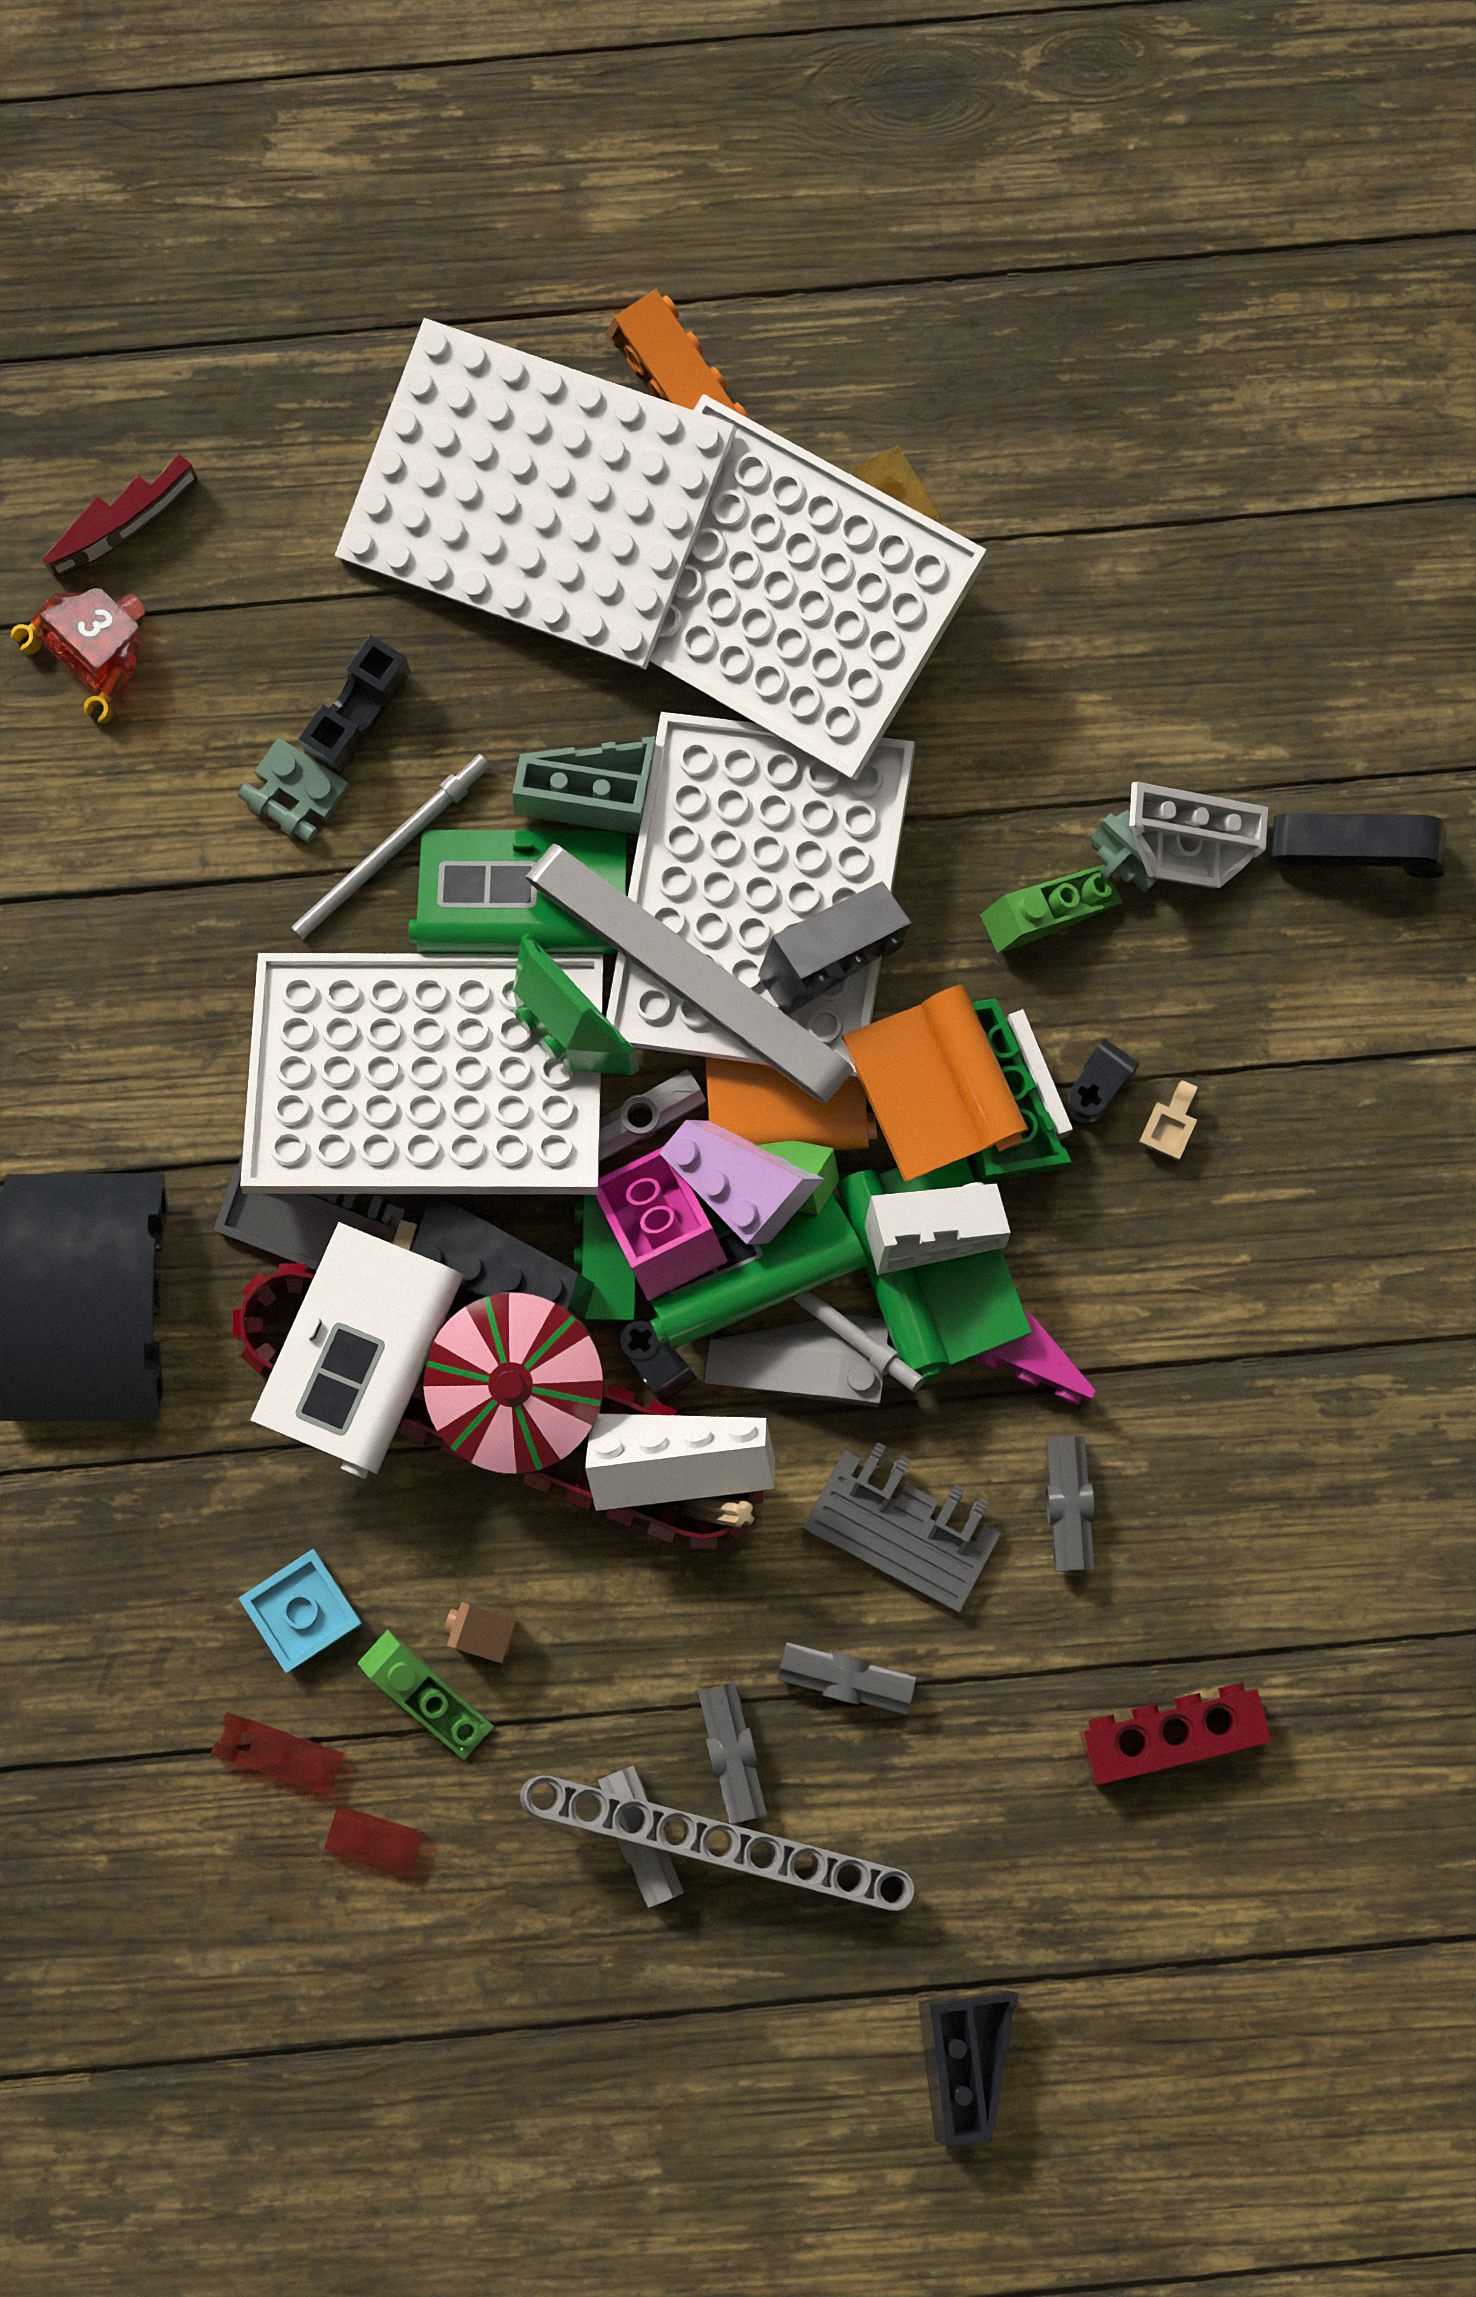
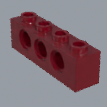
[1079,1682,1272,1785]

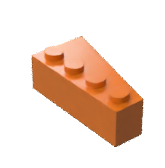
[606,289,750,419]

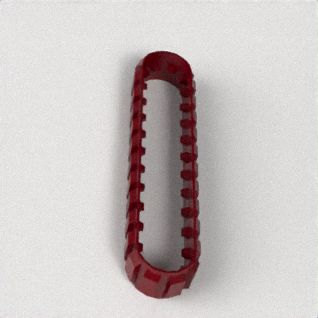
[232,1263,764,1551]

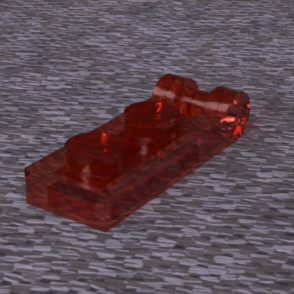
[211,1711,345,1796]

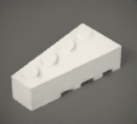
[585,1414,775,1511]

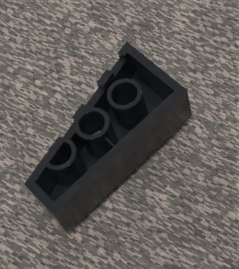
[412,1194,595,1323]

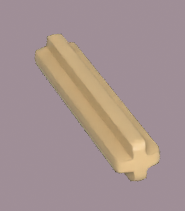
[680,1496,755,1528]

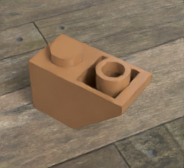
[443,1602,519,1664]

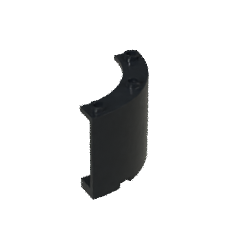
[0,1173,168,1421]

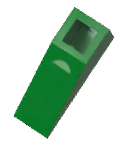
[574,1194,636,1325]

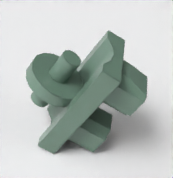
[1089,810,1157,893]

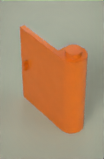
[841,984,1028,1182]
[705,1057,877,1151]

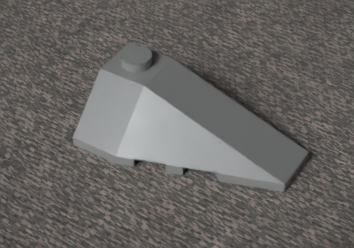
[704,1315,888,1408]

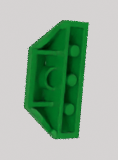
[513,932,639,1075]

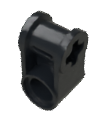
[1066,1039,1140,1125]
[620,1321,697,1405]

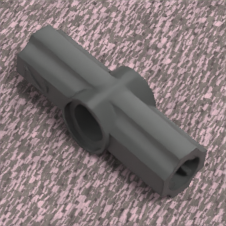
[1046,1436,1094,1572]
[777,1642,916,1714]
[698,1682,767,1824]

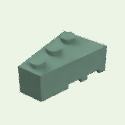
[512,736,655,835]

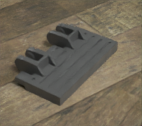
[213,1153,407,1270]
[802,1442,1000,1613]

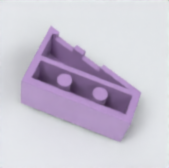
[659,1120,824,1244]

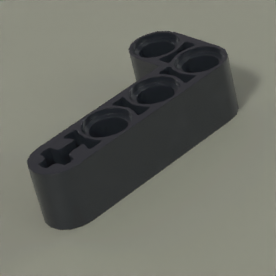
[1270,813,1447,879]

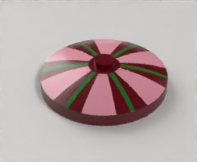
[424,1292,605,1474]

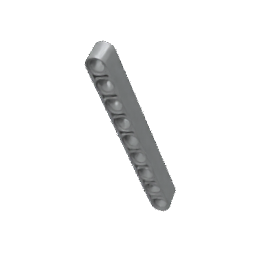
[525,844,854,1105]
[520,1776,914,1911]

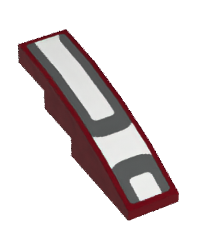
[42,454,198,578]

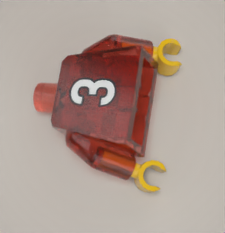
[11,588,144,724]

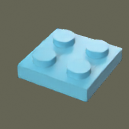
[238,1549,363,1673]

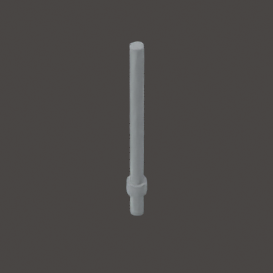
[291,754,491,940]
[792,1291,924,1392]

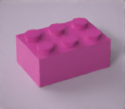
[595,1147,728,1301]

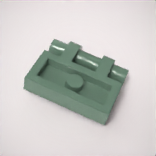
[237,737,350,843]

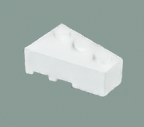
[865,1182,1011,1275]

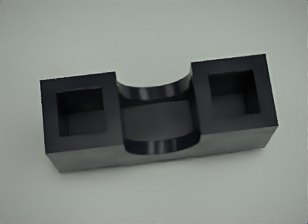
[298,634,411,775]

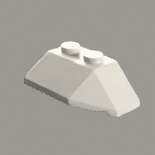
[1129,782,1268,888]

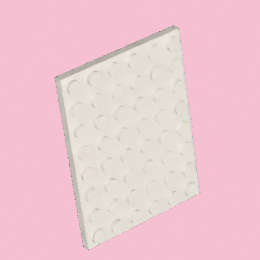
[335,318,737,670]
[649,394,990,781]
[606,712,916,1077]
[240,953,604,1194]

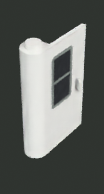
[251,1222,464,1479]

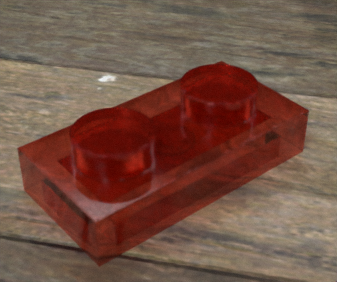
[324,1805,425,1876]

